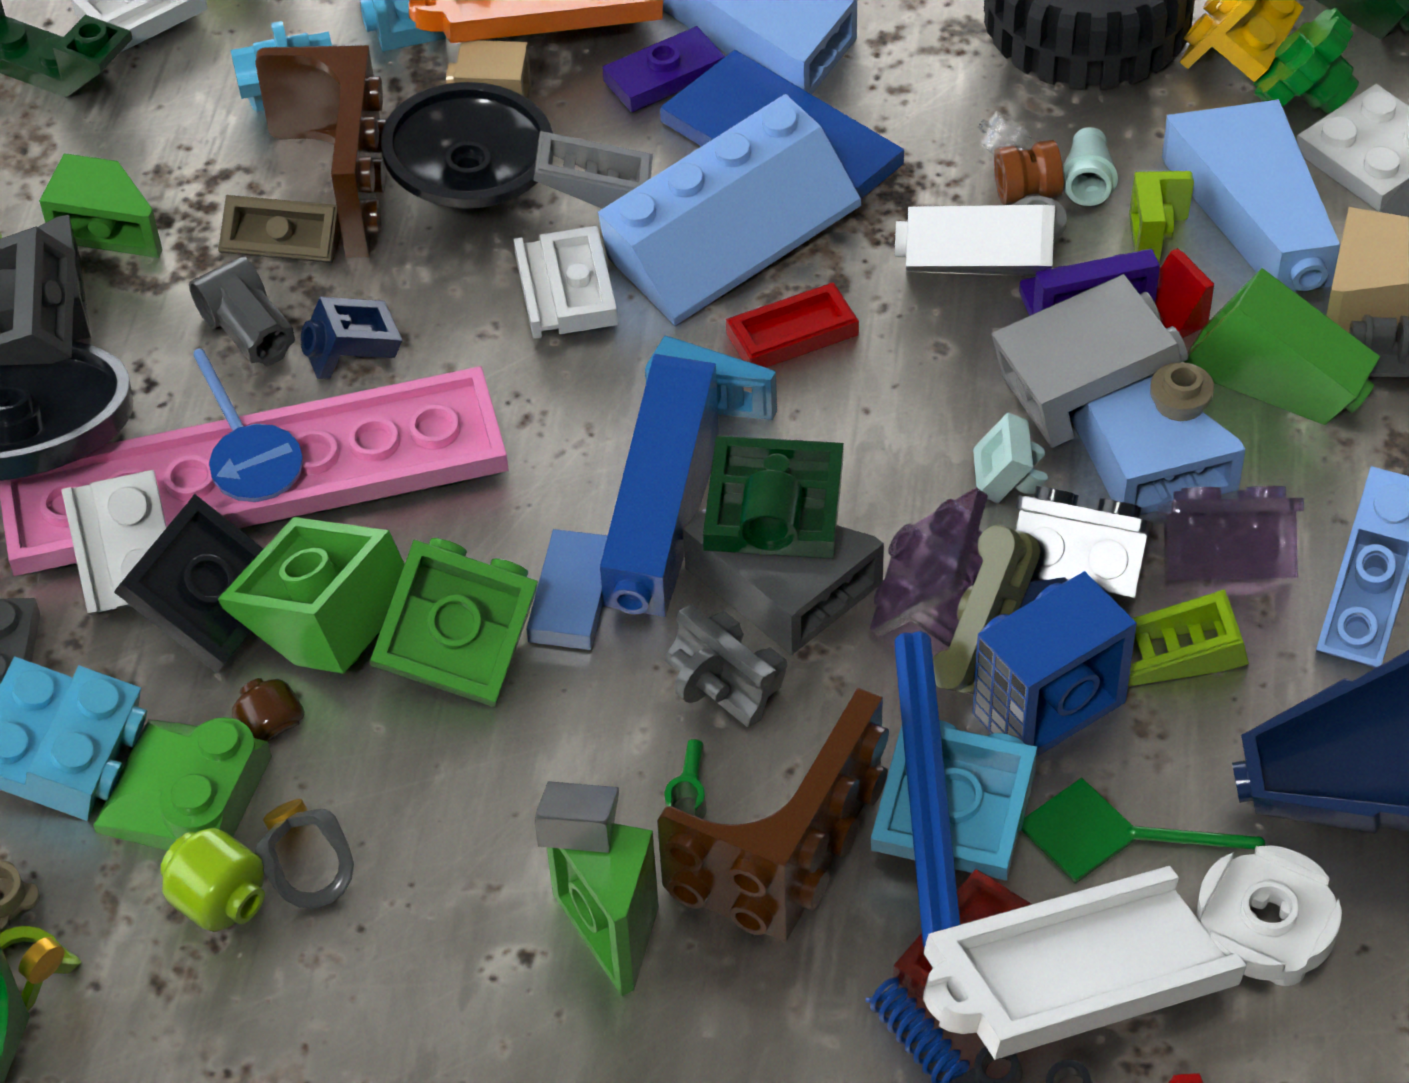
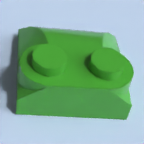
[93,717,272,851]

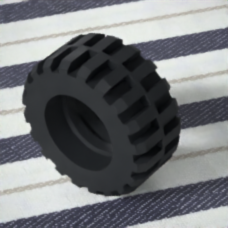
[984,0,1195,90]

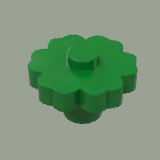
[1254,8,1359,114]

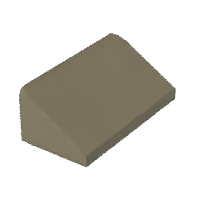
[218,195,342,263]

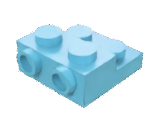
[0,656,148,821]
[871,720,1037,881]

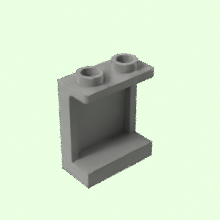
[991,274,1188,448]

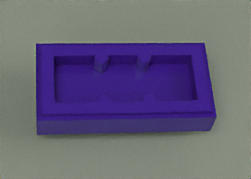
[602,26,725,112]

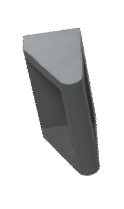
[0,226,75,365]

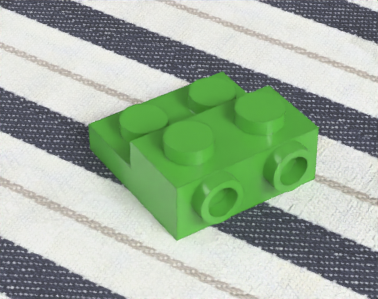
[370,538,538,707]

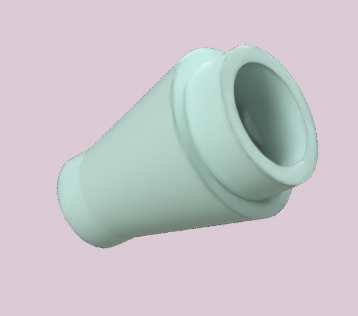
[1063,127,1118,206]

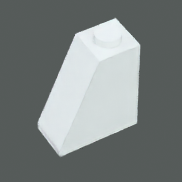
[895,205,1055,276]

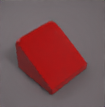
[1155,248,1214,338]

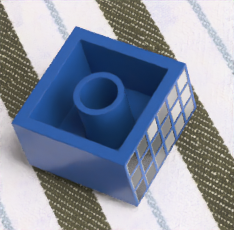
[972,571,1136,757]

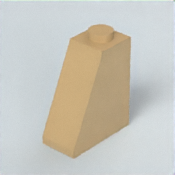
[1326,207,1409,333]

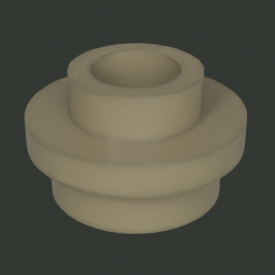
[1150,362,1214,421]

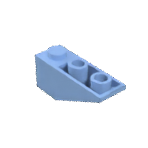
[1316,466,1409,668]

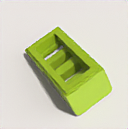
[1128,589,1249,687]

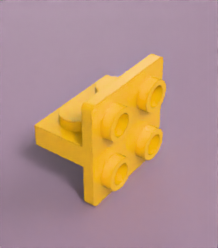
[1179,0,1304,82]

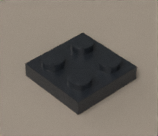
[114,494,264,673]

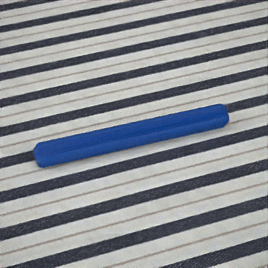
[895,631,960,948]

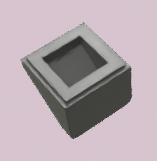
[535,781,619,853]

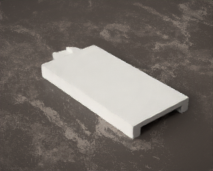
[923,866,1247,1060]

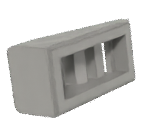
[533,131,653,209]

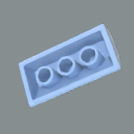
[598,94,861,326]

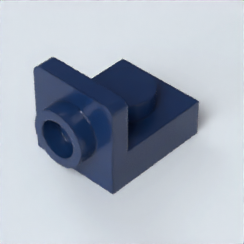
[301,297,403,379]

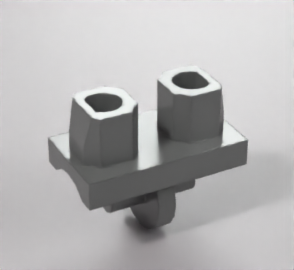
[665,604,788,727]

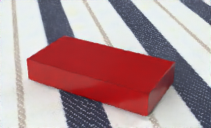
[726,282,859,368]

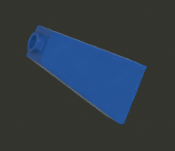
[600,354,719,617]

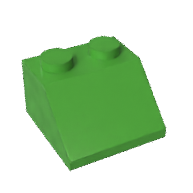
[218,517,405,674]

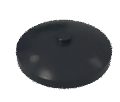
[0,341,133,481]

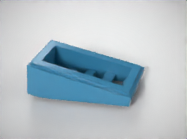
[645,336,777,420]

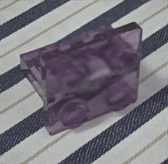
[1158,486,1304,581]
[870,487,988,647]

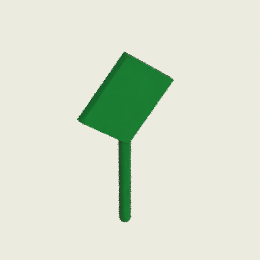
[1021,777,1265,884]

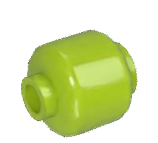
[160,827,265,932]

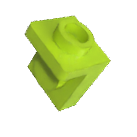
[1129,171,1194,263]

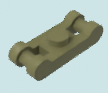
[933,525,1040,694]

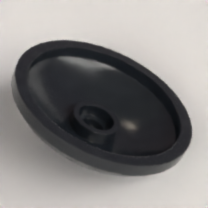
[381,82,553,209]

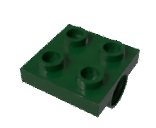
[703,435,844,559]

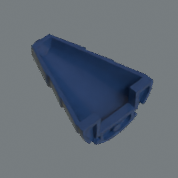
[1232,650,1409,834]

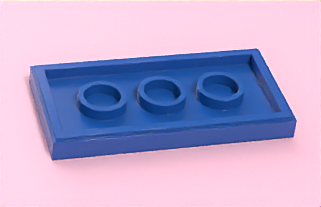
[660,50,904,199]

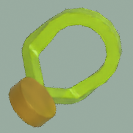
[0,926,81,1011]

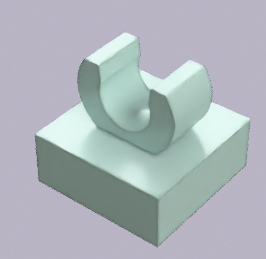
[973,412,1048,503]

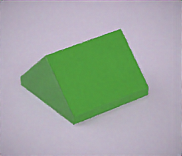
[547,823,659,996]

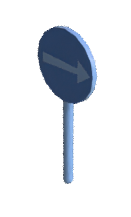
[193,348,303,502]

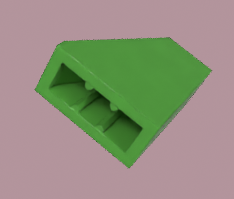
[1184,268,1380,425]

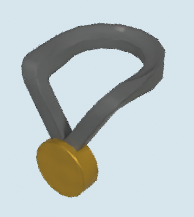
[255,798,354,909]

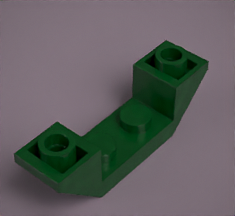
[0,0,133,97]

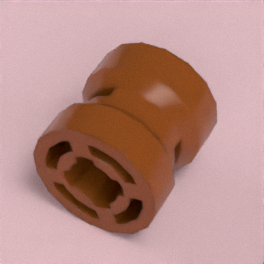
[994,140,1064,205]

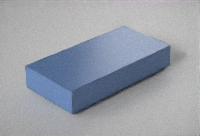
[526,529,608,650]

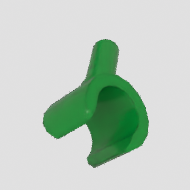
[664,739,707,819]

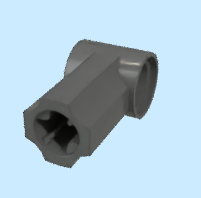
[189,256,295,367]

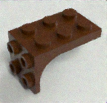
[255,45,387,258]
[657,688,889,942]

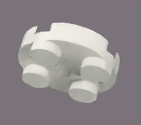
[1196,845,1342,986]

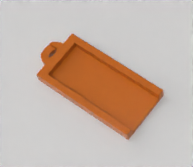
[408,0,663,43]

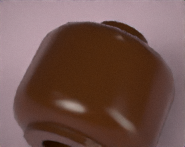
[232,678,304,741]

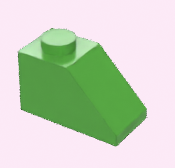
[39,153,163,258]

